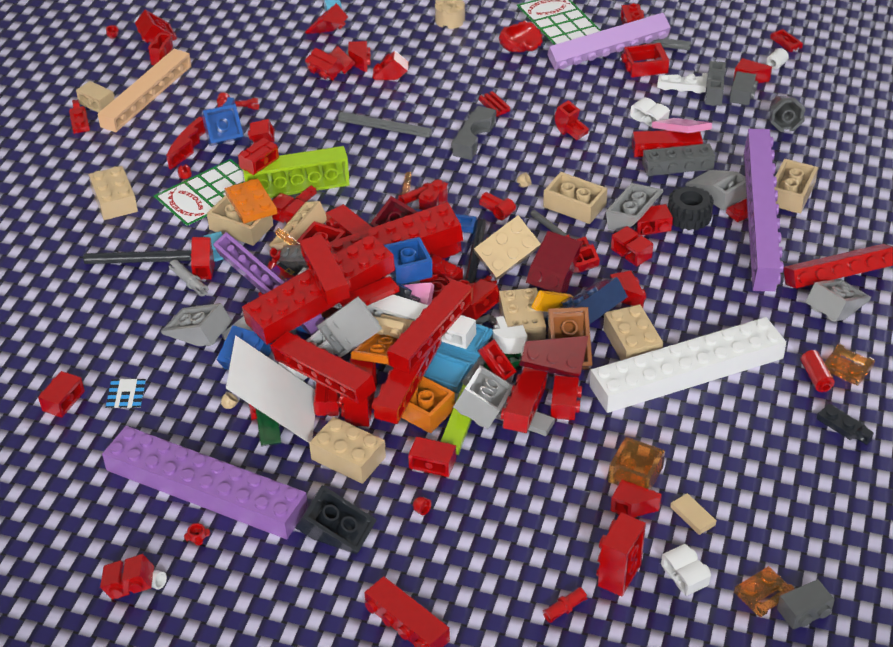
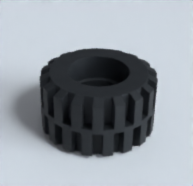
[668,186,714,230]

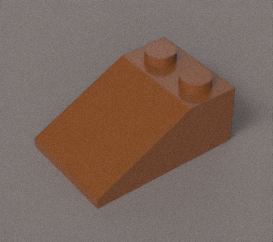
[548,307,592,370]

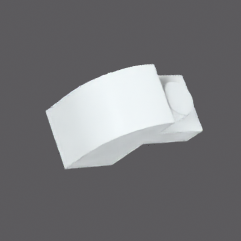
[492,316,527,354]

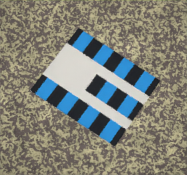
[105,379,146,408]

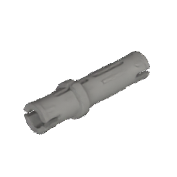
[169,260,209,296]

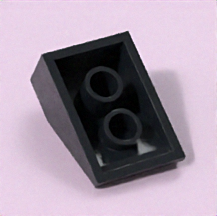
[295,485,377,554]

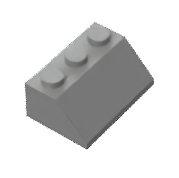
[606,183,663,232]

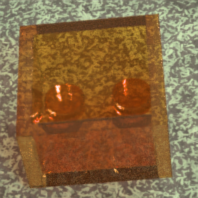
[608,437,665,490]

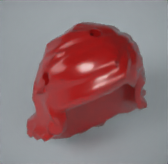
[499,20,543,52]

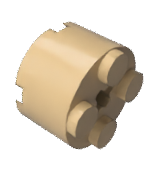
[435,0,465,29]

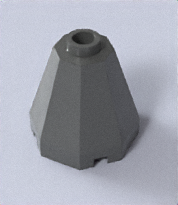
[770,96,806,132]

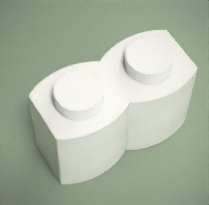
[630,97,670,128]
[661,544,711,596]

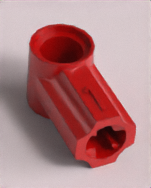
[479,192,516,221]

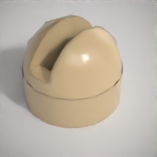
[517,172,531,188]
[221,392,239,409]

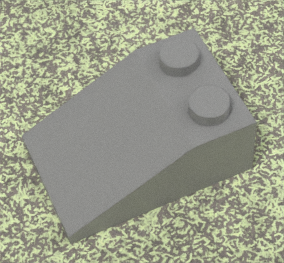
[806,279,871,322]
[161,303,232,346]
[453,365,513,429]

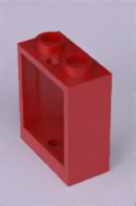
[621,43,669,78]

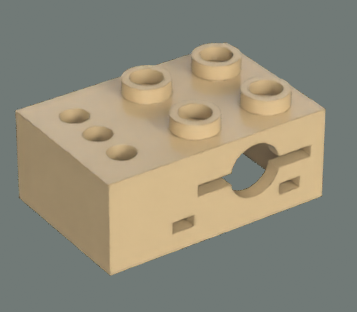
[499,288,546,341]

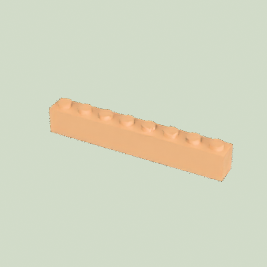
[98,49,191,132]

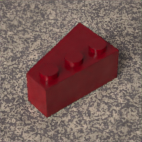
[519,336,588,377]

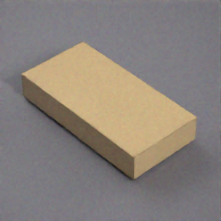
[671,493,716,535]

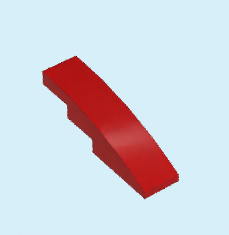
[166,116,206,169]

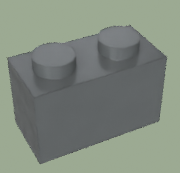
[730,71,758,106]
[777,579,835,630]

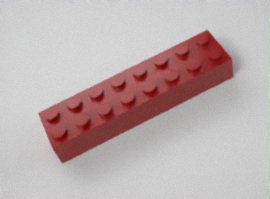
[329,202,463,254]
[242,234,395,345]

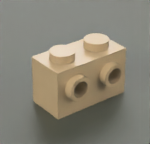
[76,81,114,112]

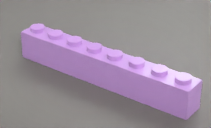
[547,13,671,70]

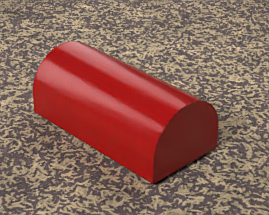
[478,339,517,380]

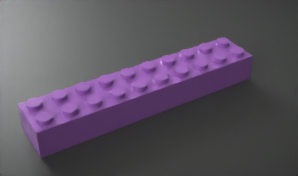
[744,129,784,292]
[102,426,308,539]

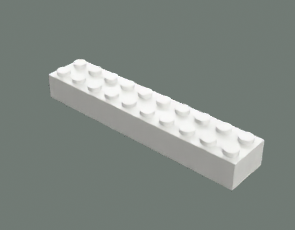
[590,317,786,413]

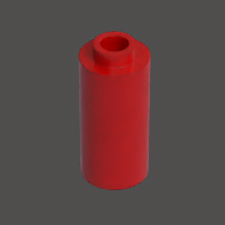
[800,350,835,392]

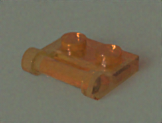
[824,343,875,386]
[734,566,795,617]

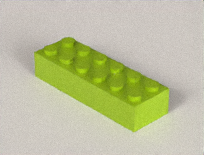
[242,146,350,198]

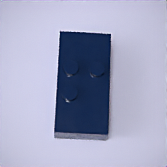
[544,277,628,327]

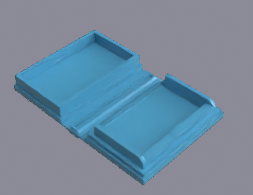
[424,324,492,393]

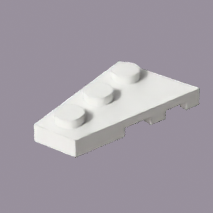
[657,73,708,93]

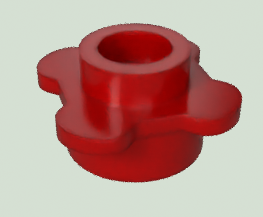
[184,523,210,545]

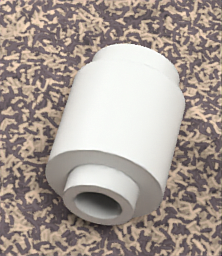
[766,48,789,69]

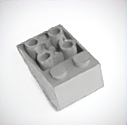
[685,170,747,211]
[316,297,382,357]

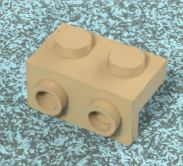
[373,314,413,338]

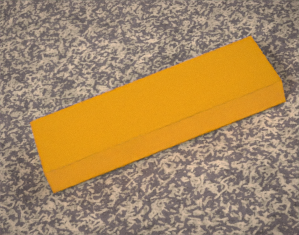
[532,290,574,312]

